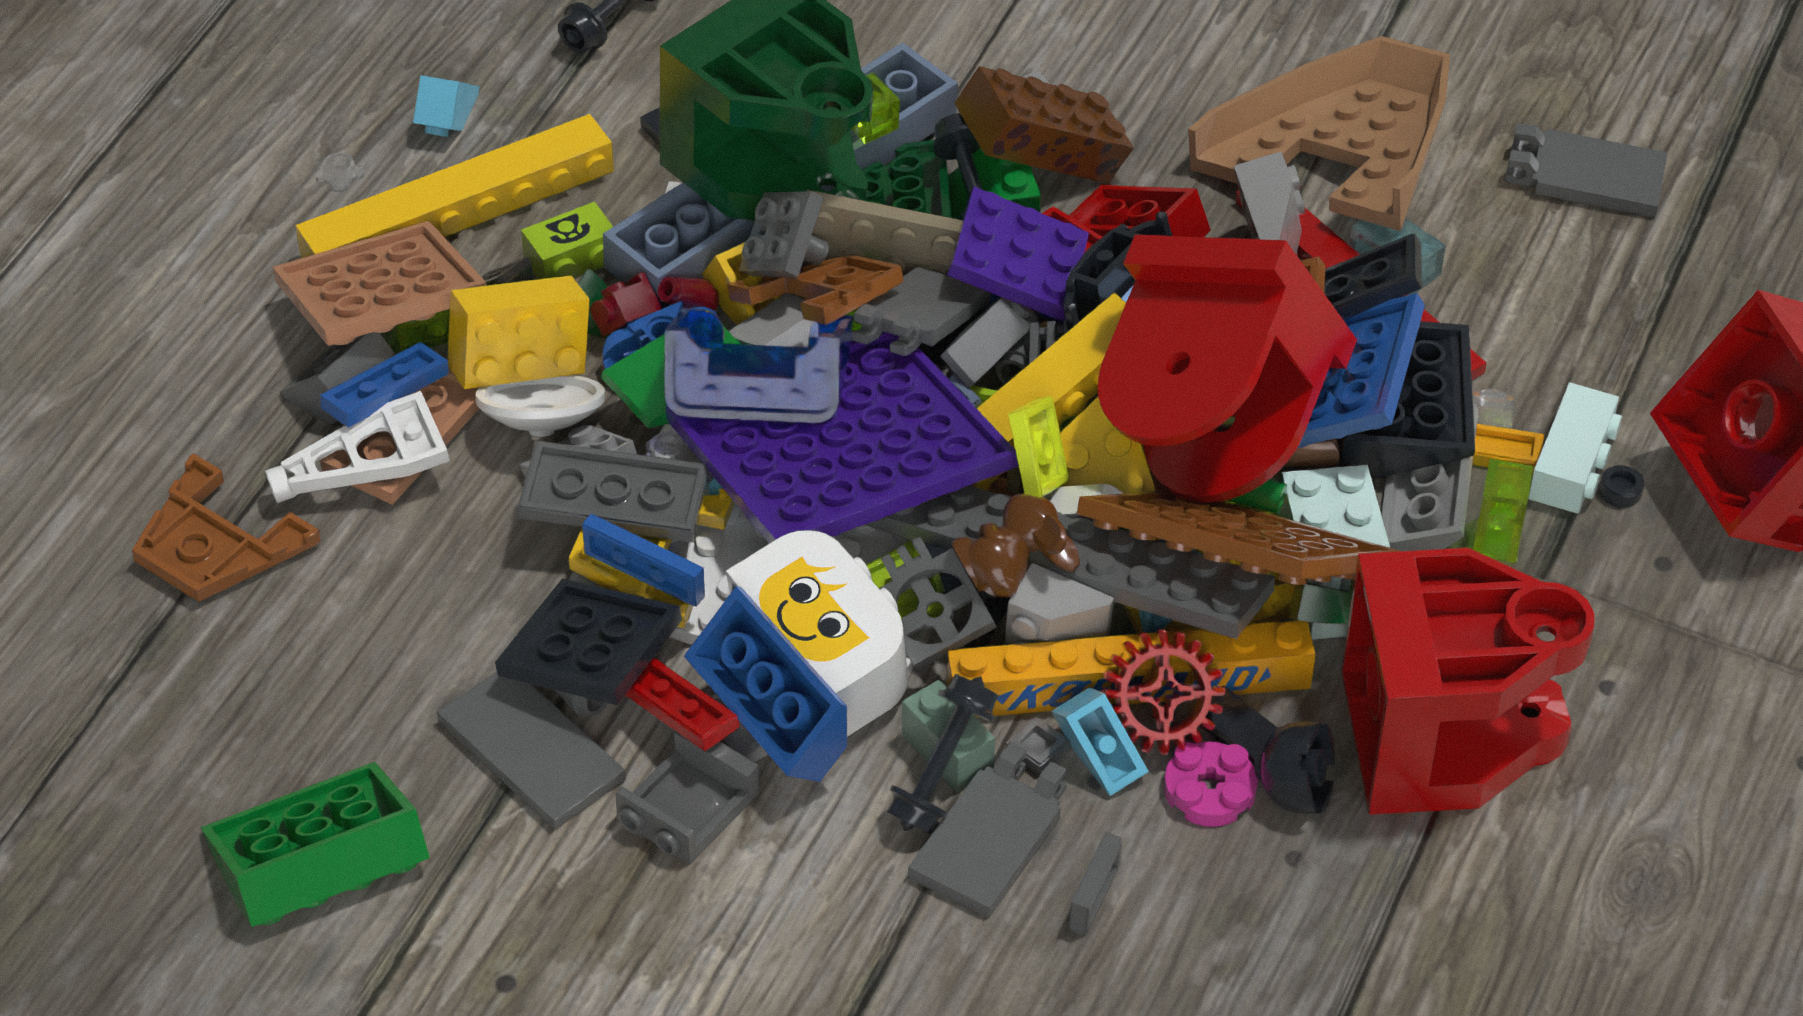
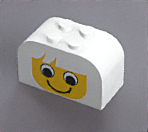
[726,530,908,737]

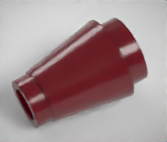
[658,277,719,312]

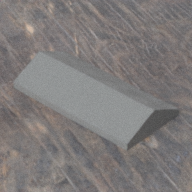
[1381,404,1478,551]

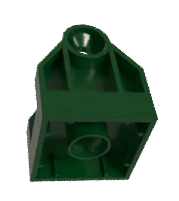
[660,0,873,221]

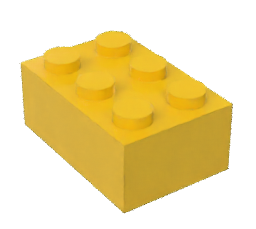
[448,275,589,389]

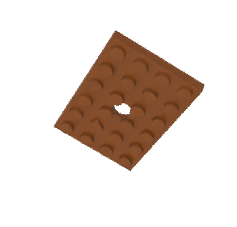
[1076,490,1400,585]

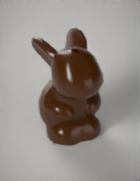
[951,494,1080,597]

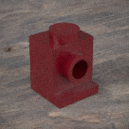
[589,272,662,338]

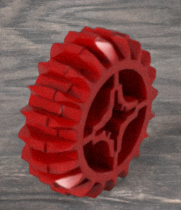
[1100,630,1225,755]

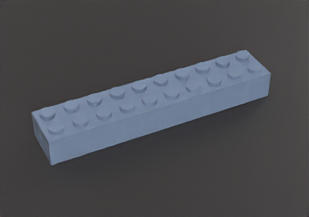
[603,42,958,309]

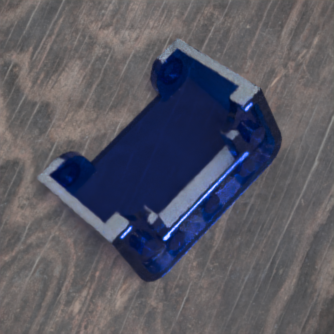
[664,308,853,423]

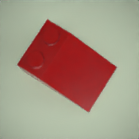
[1069,185,1211,237]

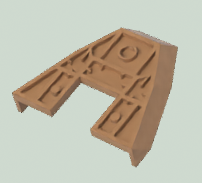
[1188,36,1450,231]

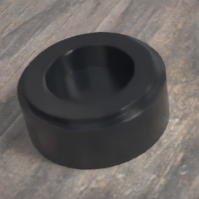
[1599,465,1644,508]

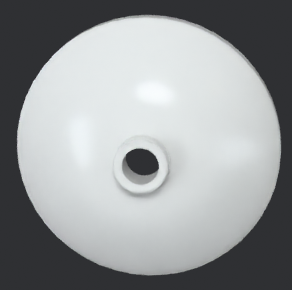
[476,375,605,437]

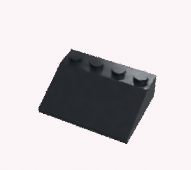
[1338,321,1475,478]

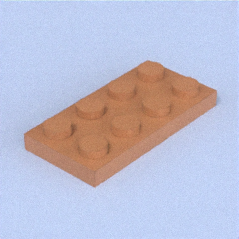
[320,367,480,505]

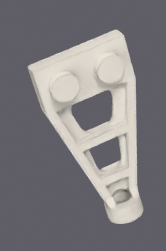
[265,391,450,503]

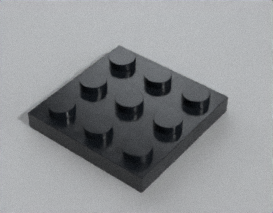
[495,578,682,705]

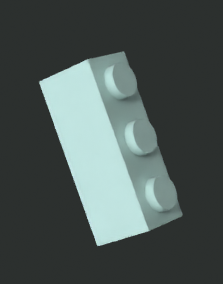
[1529,382,1623,514]

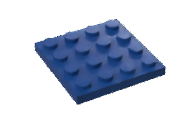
[1297,293,1425,448]

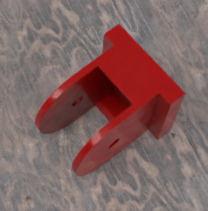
[1097,235,1357,503]

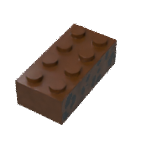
[954,66,1134,184]

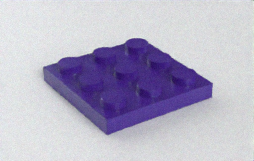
[947,187,1089,322]

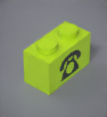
[521,202,613,279]

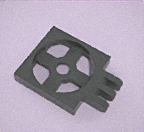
[879,536,996,671]

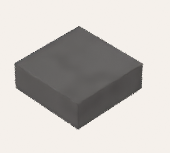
[1005,716,1070,776]

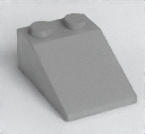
[1234,151,1305,254]

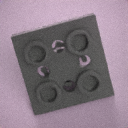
[739,191,829,277]

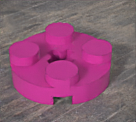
[1164,742,1258,827]

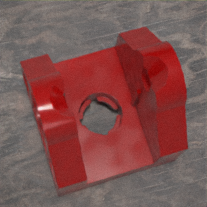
[1650,289,1803,552]
[1341,548,1595,815]

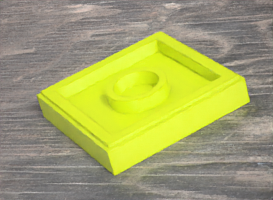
[1008,396,1070,497]

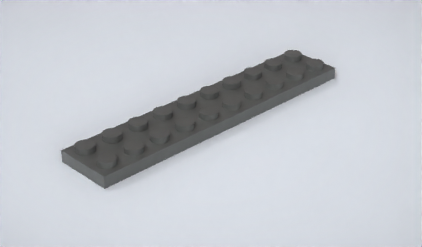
[865,485,1275,639]

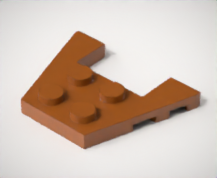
[727,254,904,325]
[132,453,321,602]

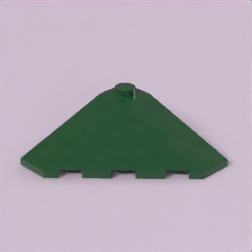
[830,140,952,218]

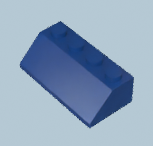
[684,586,847,782]

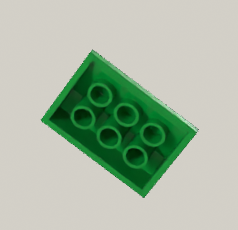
[200,761,430,927]

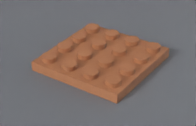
[272,221,487,346]

